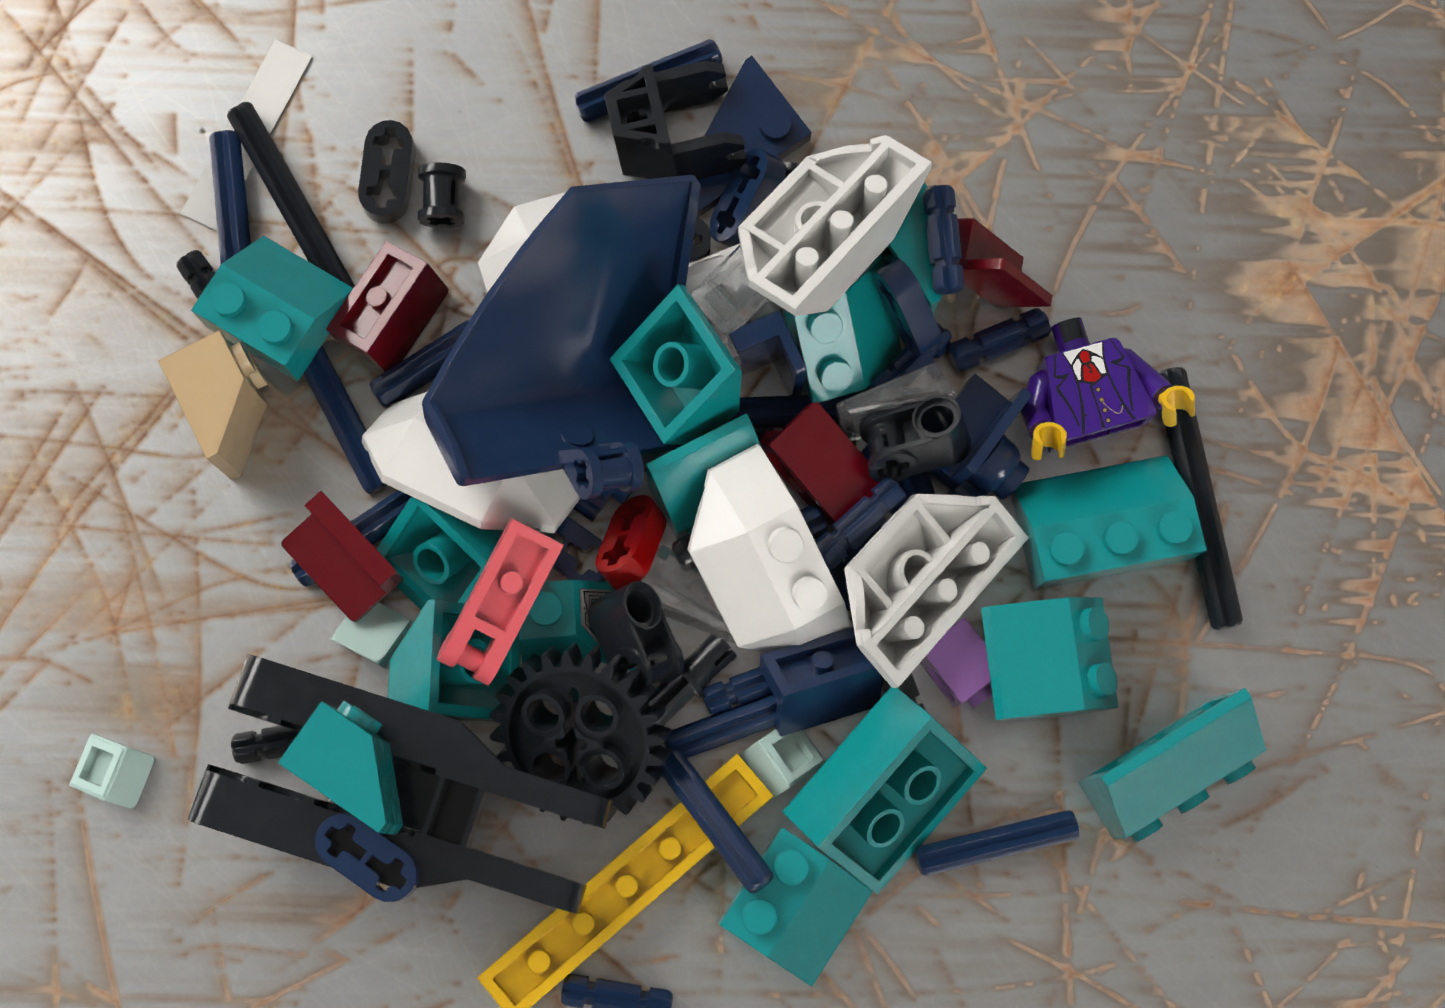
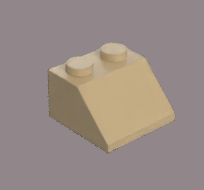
[158,330,267,480]

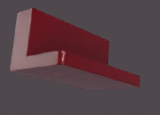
[958,218,1053,308]
[325,241,449,372]
[759,402,879,526]
[281,491,404,622]

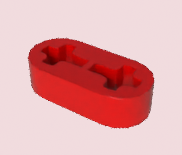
[595,495,667,590]

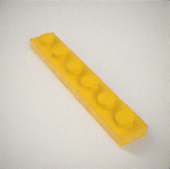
[477,754,773,1008]

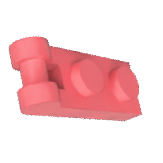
[436,518,564,686]

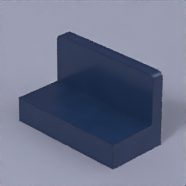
[727,310,807,396]
[928,373,1032,491]
[759,627,884,736]

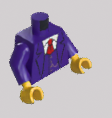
[1020,317,1195,460]

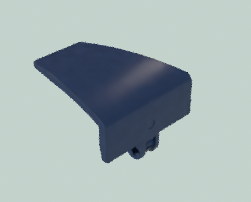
[422,175,701,500]

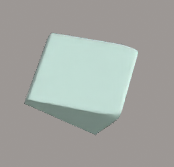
[331,603,412,668]
[740,729,825,799]
[69,733,155,808]

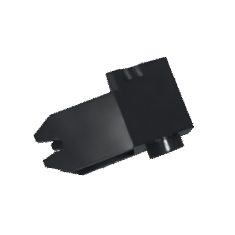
[604,61,747,180]

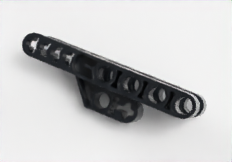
[187,654,614,914]

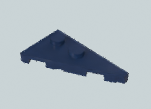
[697,55,812,217]

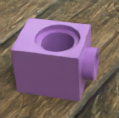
[920,617,992,708]

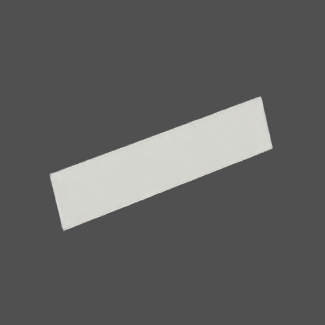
[180,39,312,231]

